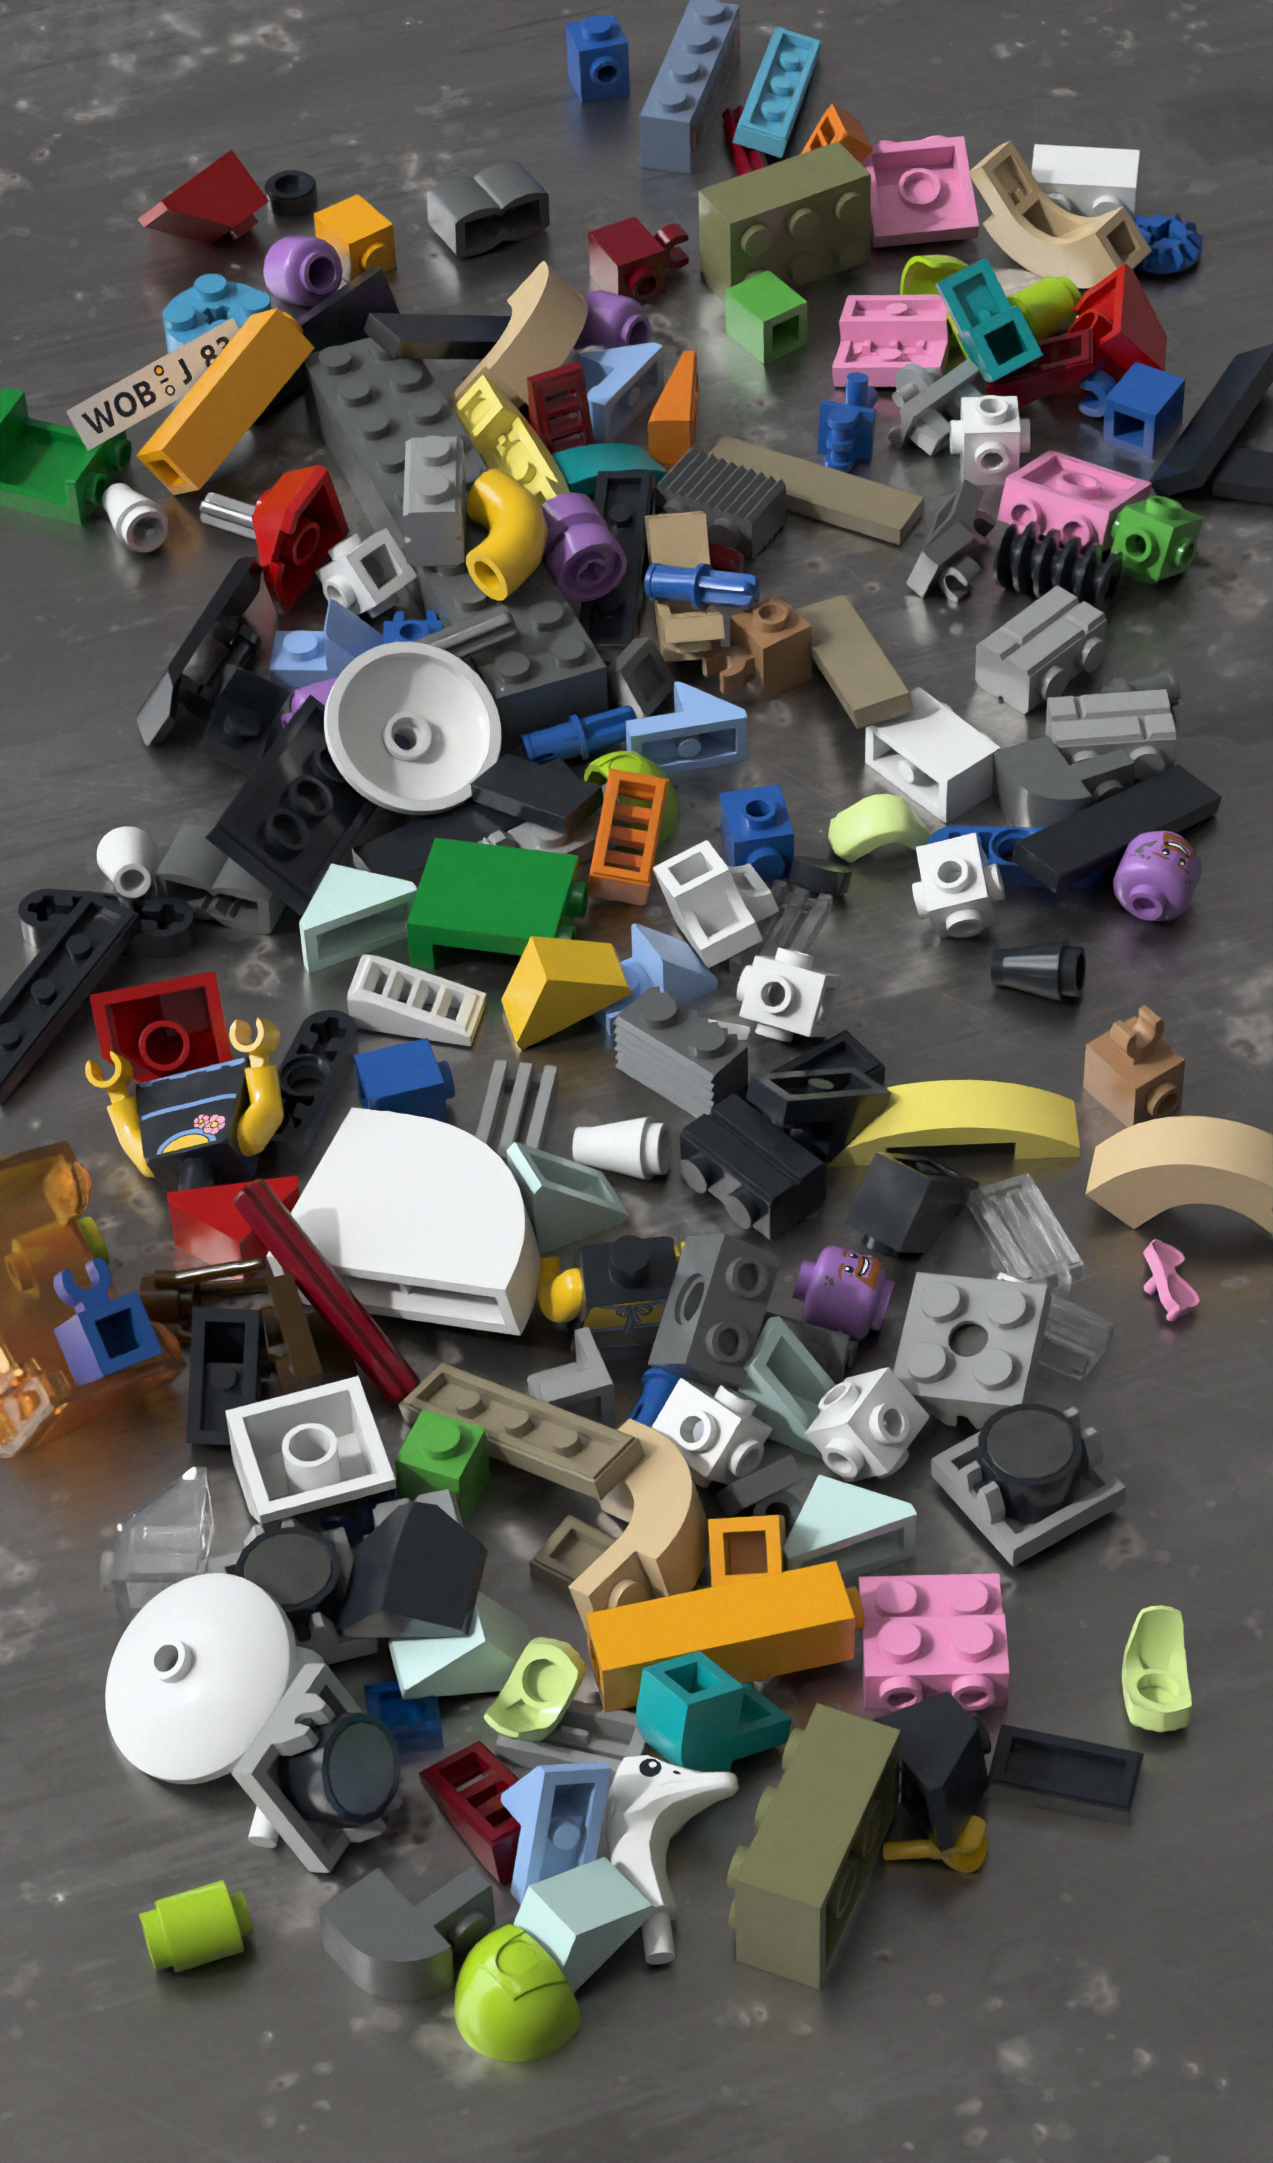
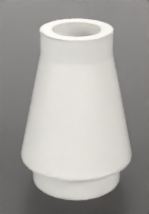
[102,483,168,553]
[97,826,157,898]
[572,1116,672,1181]

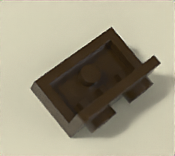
[259,1273,364,1396]

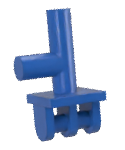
[817,372,878,472]

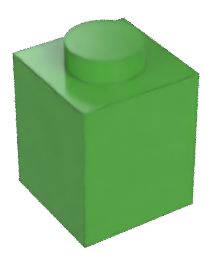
[725,270,807,365]
[395,1409,490,1528]

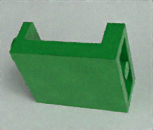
[0,387,132,526]
[407,838,589,970]

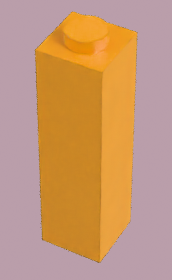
[136,308,315,495]
[586,1561,865,1713]

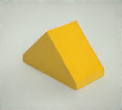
[501,936,633,1050]

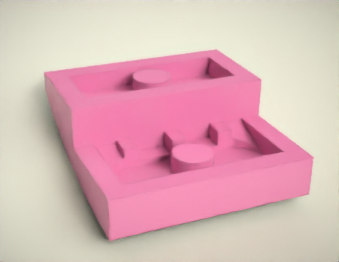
[832,295,952,387]

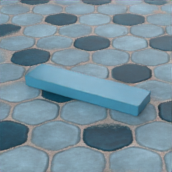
[733,27,823,158]

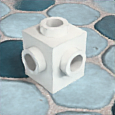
[950,395,1030,485]
[315,528,418,619]
[912,833,1006,939]
[737,947,842,1042]
[805,1367,930,1483]
[651,1378,772,1488]

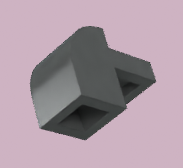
[992,735,1135,827]
[318,1865,496,2002]

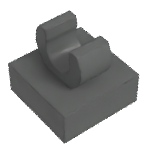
[924,479,996,558]
[906,522,982,603]
[606,636,676,719]
[715,1454,804,1527]

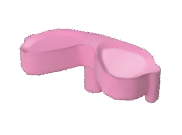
[1143,1239,1200,1322]

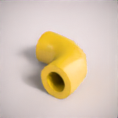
[466,469,548,601]

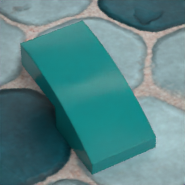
[551,443,668,496]

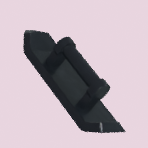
[136,557,262,746]

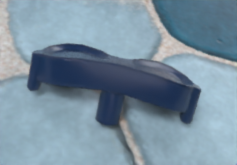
[319,1480,399,1549]

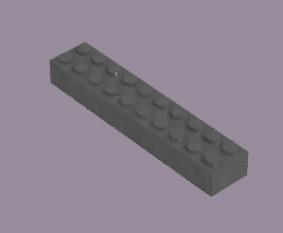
[301,338,608,751]

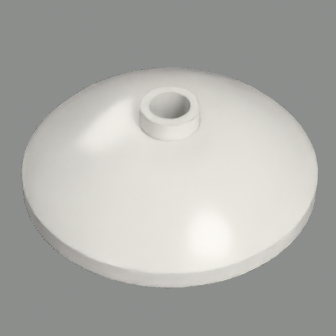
[324,642,501,815]
[105,1573,297,1784]

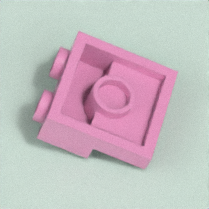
[861,135,980,248]
[997,450,1152,555]
[859,1573,1010,1712]

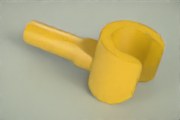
[883,1815,990,1873]

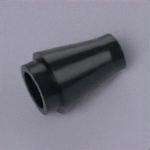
[990,940,1086,1002]

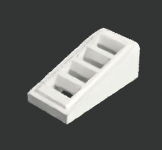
[347,954,487,1046]

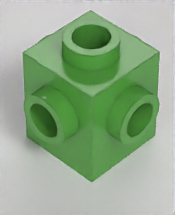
[1110,495,1204,583]

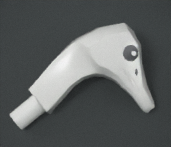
[605,1755,739,1965]

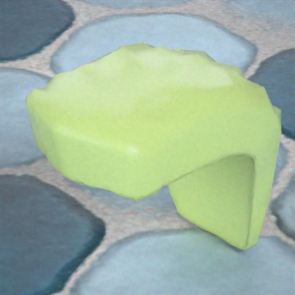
[827,794,931,863]
[1122,1605,1192,1733]
[484,1637,587,1742]

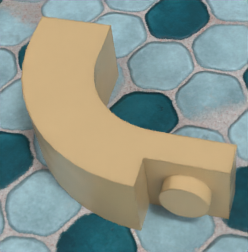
[968,141,1152,288]
[447,260,588,409]
[645,511,725,662]
[1085,1116,1273,1234]
[568,1418,709,1633]

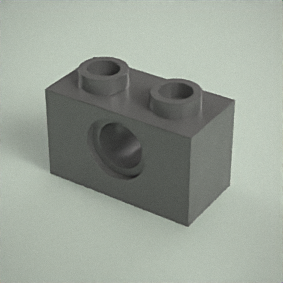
[647,1233,782,1387]

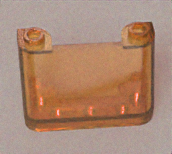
[0,1140,187,1458]

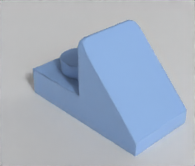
[578,342,664,444]
[269,599,383,687]
[626,682,748,774]
[593,923,718,1036]
[501,1761,612,1905]

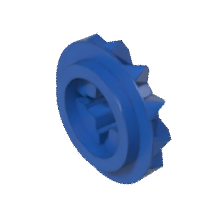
[1134,211,1203,274]

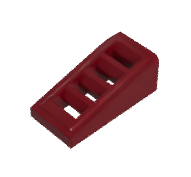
[986,328,1096,409]
[527,361,595,454]
[419,1740,521,1885]

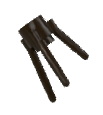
[139,1258,281,1369]

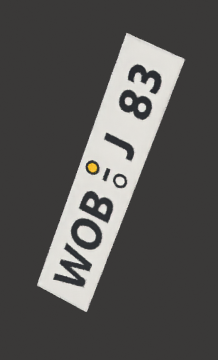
[66,318,239,451]

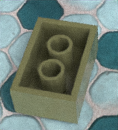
[698,141,871,304]
[727,1703,901,1990]

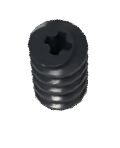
[993,521,1123,614]

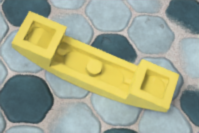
[452,374,570,505]
[827,1080,1080,1167]

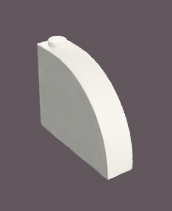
[267,1107,541,1336]

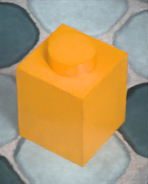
[314,194,397,283]
[708,1515,786,1587]

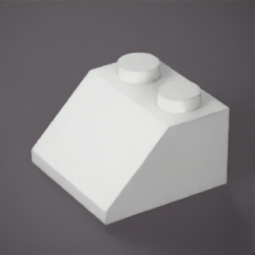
[225,1376,396,1524]

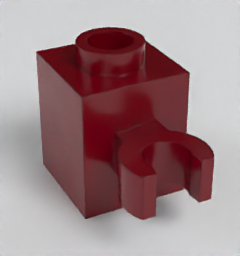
[588,216,689,303]

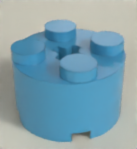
[163,274,272,353]

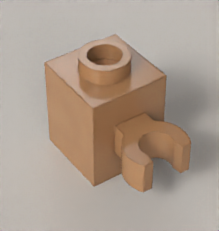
[702,594,812,701]
[1083,1005,1185,1128]

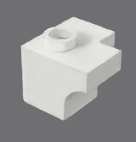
[653,840,779,968]

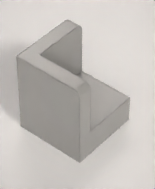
[527,1327,615,1427]

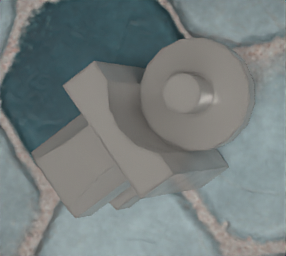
[888,358,984,457]

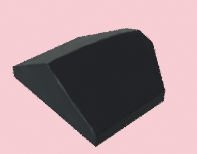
[336,1502,488,1638]

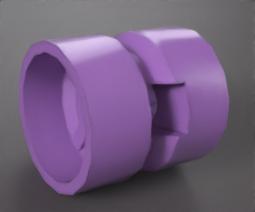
[541,492,627,602]

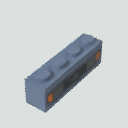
[639,0,740,174]

